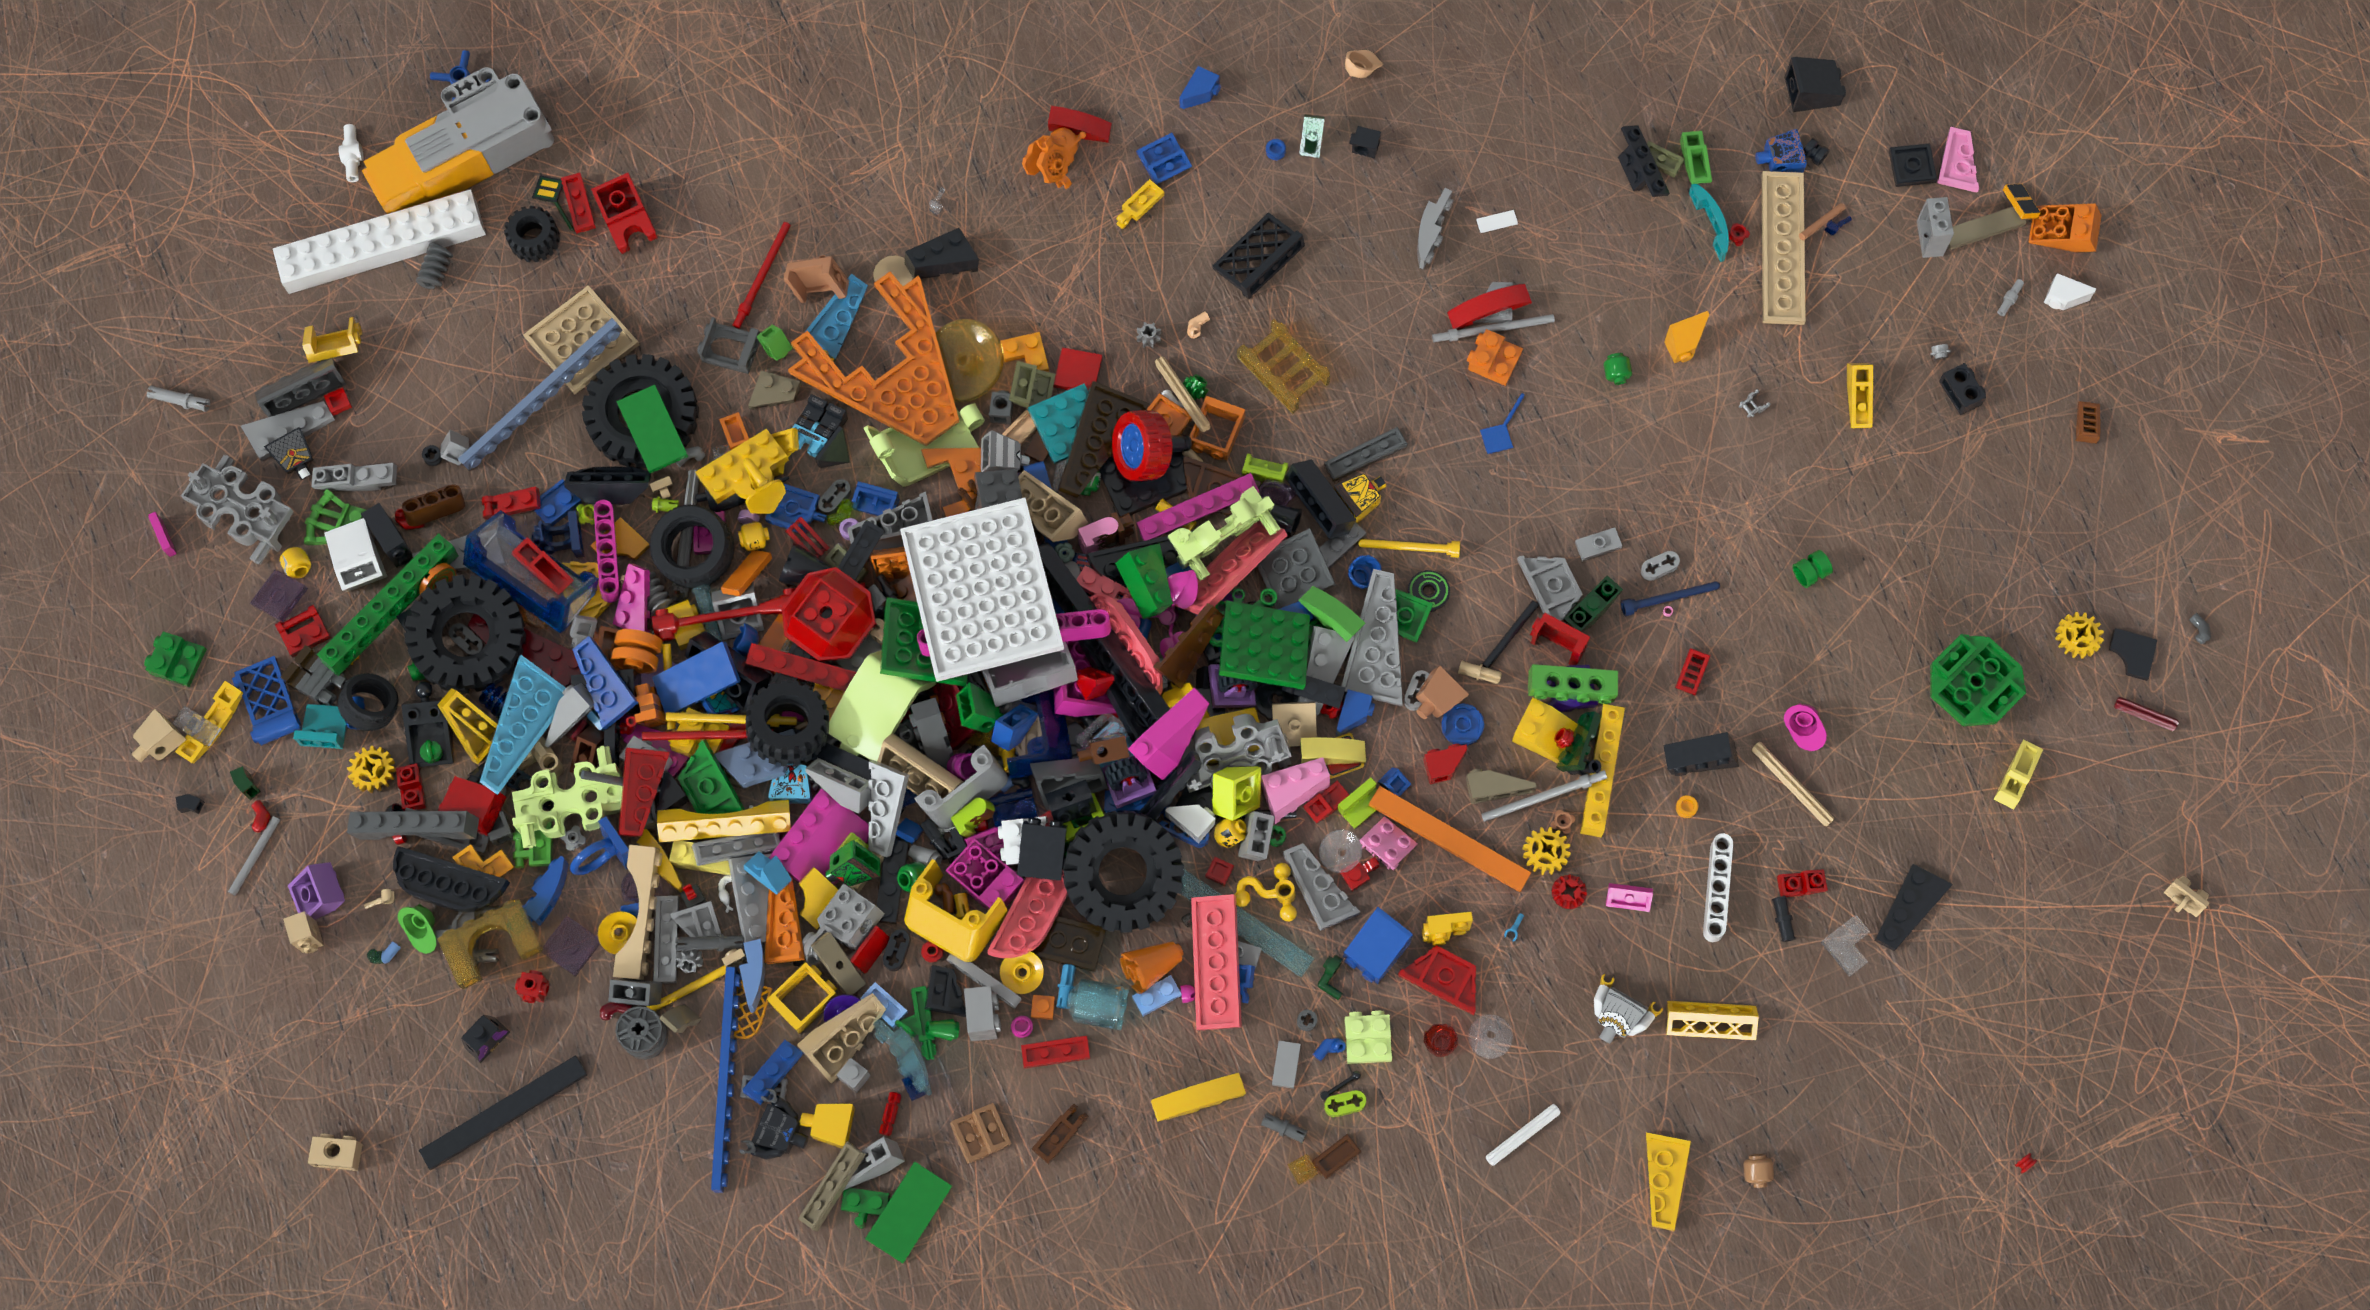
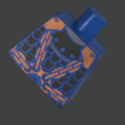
[1755,129,1807,173]

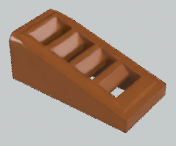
[2075,401,2100,444]

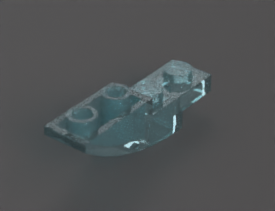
[873,1018,932,1096]

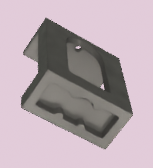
[697,317,760,374]

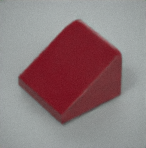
[566,719,589,743]

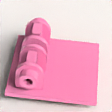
[1360,816,1418,871]

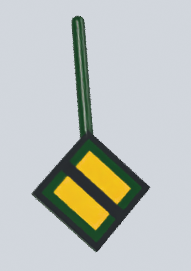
[532,175,574,231]

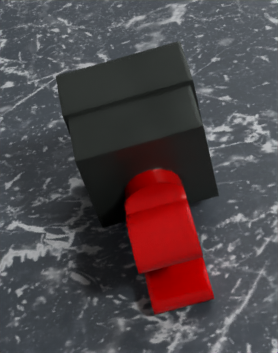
[680,883,707,908]

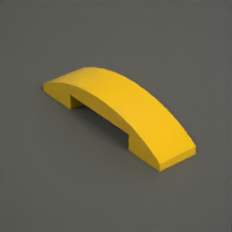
[175,681,243,764]

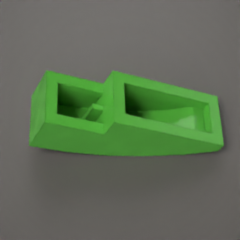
[1680,131,1712,184]
[1298,586,1365,642]

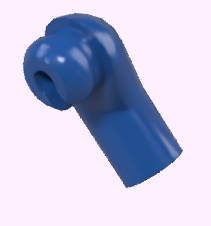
[1313,1038,1346,1061]

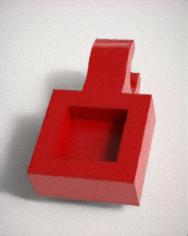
[1340,857,1380,891]

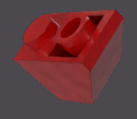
[1423,744,1467,785]

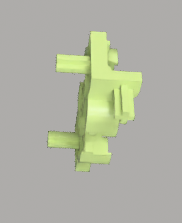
[1168,486,1281,581]
[512,746,622,849]

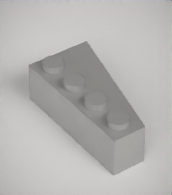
[847,491,933,554]

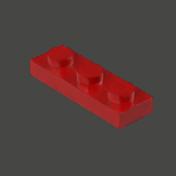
[561,173,596,234]
[1021,1036,1090,1069]

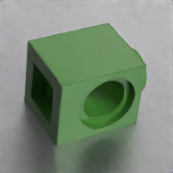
[756,325,793,360]

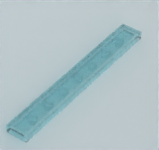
[1180,869,1314,978]

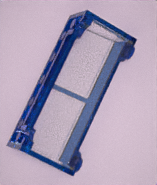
[463,510,599,634]

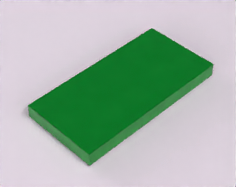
[616,385,688,474]
[865,1161,952,1264]

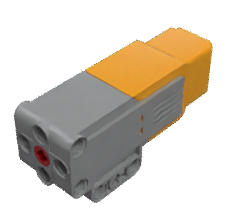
[362,67,554,214]

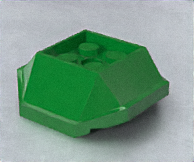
[1930,634,2026,727]

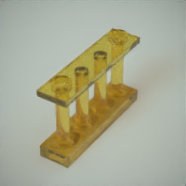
[1237,319,1330,414]

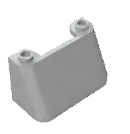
[914,745,1008,829]

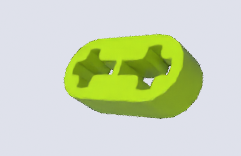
[1324,1090,1366,1117]

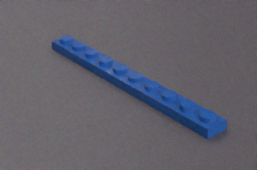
[711,967,741,1193]

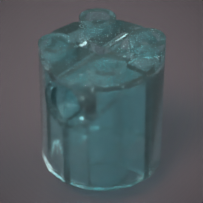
[1067,978,1129,1031]

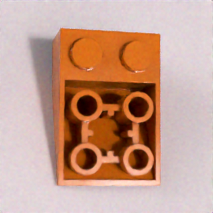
[2029,203,2101,252]
[871,546,911,582]

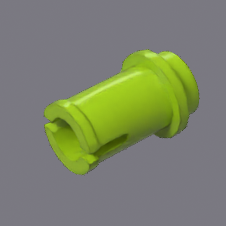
[652,496,679,513]

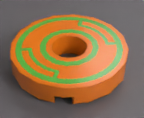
[419,563,456,595]

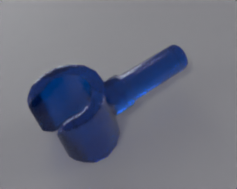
[1824,216,1852,235]

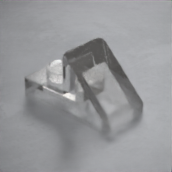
[172,706,221,746]

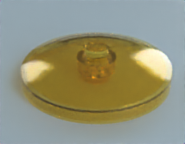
[936,319,1004,402]

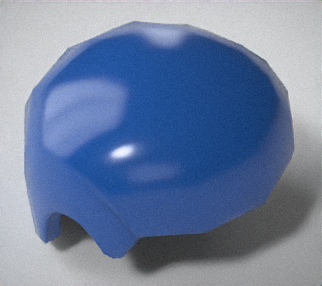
[1348,555,1382,589]
[733,623,759,656]

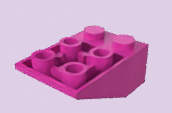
[945,838,1024,911]

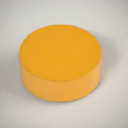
[1676,795,1698,818]

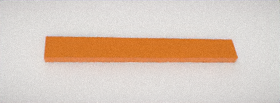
[1368,786,1531,892]

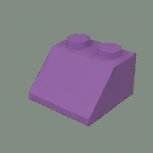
[288,862,345,920]

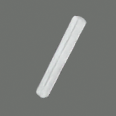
[1486,1104,1561,1166]

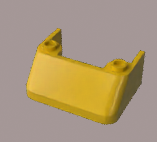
[904,859,1008,962]

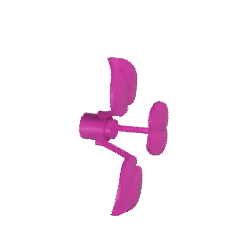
[1117,570,1198,658]

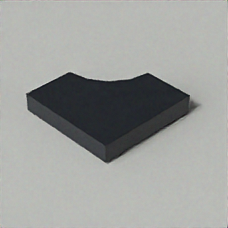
[2109,628,2157,681]

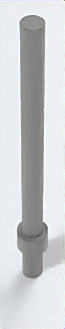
[1432,314,1555,343]
[1481,770,1608,822]

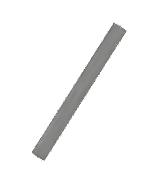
[228,816,280,896]

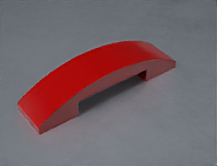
[1447,284,1532,330]

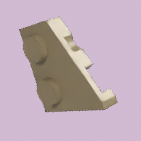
[748,371,801,410]

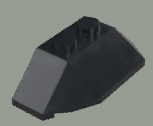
[564,466,651,505]

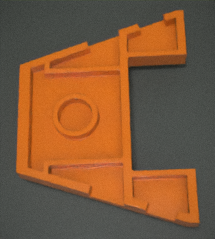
[921,448,981,517]

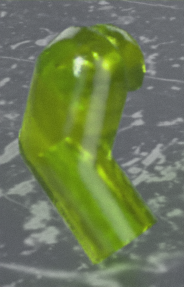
[827,499,853,526]

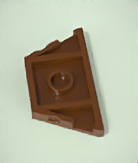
[1183,456,1261,516]

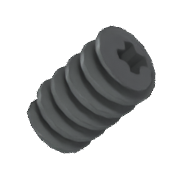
[416,243,453,289]

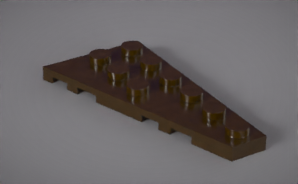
[1058,381,1150,498]

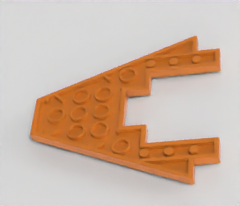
[788,271,959,446]

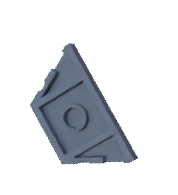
[714,729,795,788]

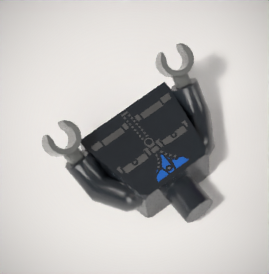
[739,1088,809,1160]

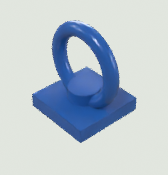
[570,816,629,875]

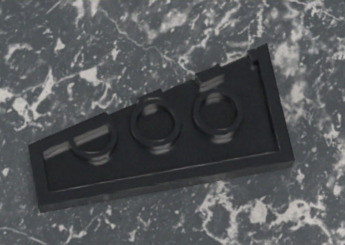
[1874,864,1953,951]

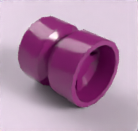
[947,753,977,781]

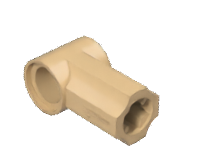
[530,736,563,777]

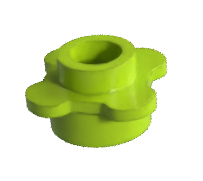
[576,504,595,525]

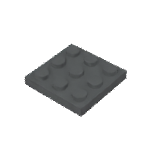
[1257,528,1336,609]

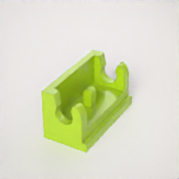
[1242,453,1289,488]

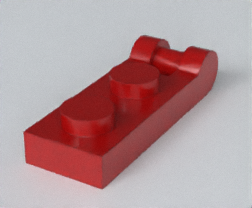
[482,486,541,520]

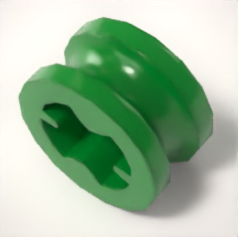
[1269,825,1286,847]

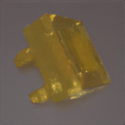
[1287,1154,1318,1185]

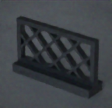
[1212,212,1305,299]

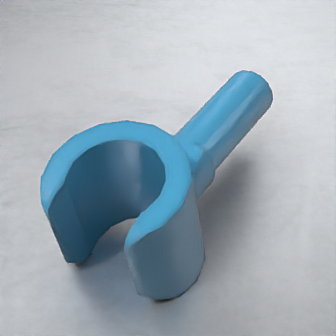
[1504,913,1524,942]

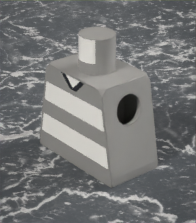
[981,430,1030,472]

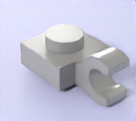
[570,615,597,648]

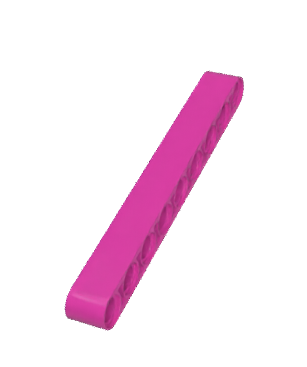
[917,609,1111,657]

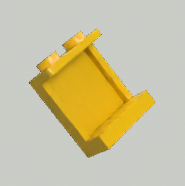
[302,317,362,363]

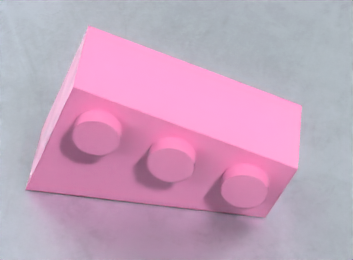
[1261,757,1330,824]

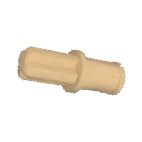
[1458,660,1502,684]

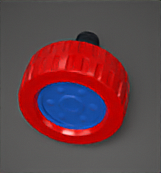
[1112,410,1192,481]

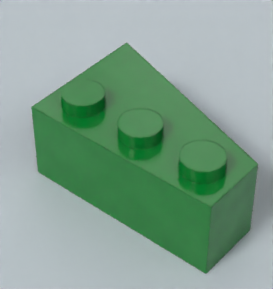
[1115,543,1173,620]

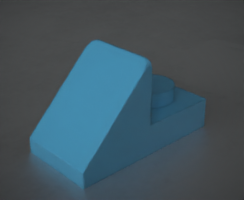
[744,851,792,895]

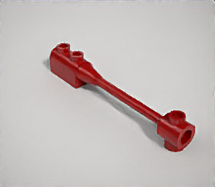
[652,588,796,641]

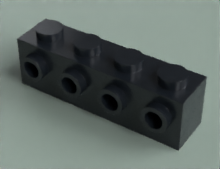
[1285,459,1356,539]

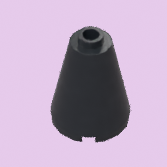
[779,543,832,586]

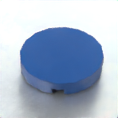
[1441,703,1484,746]

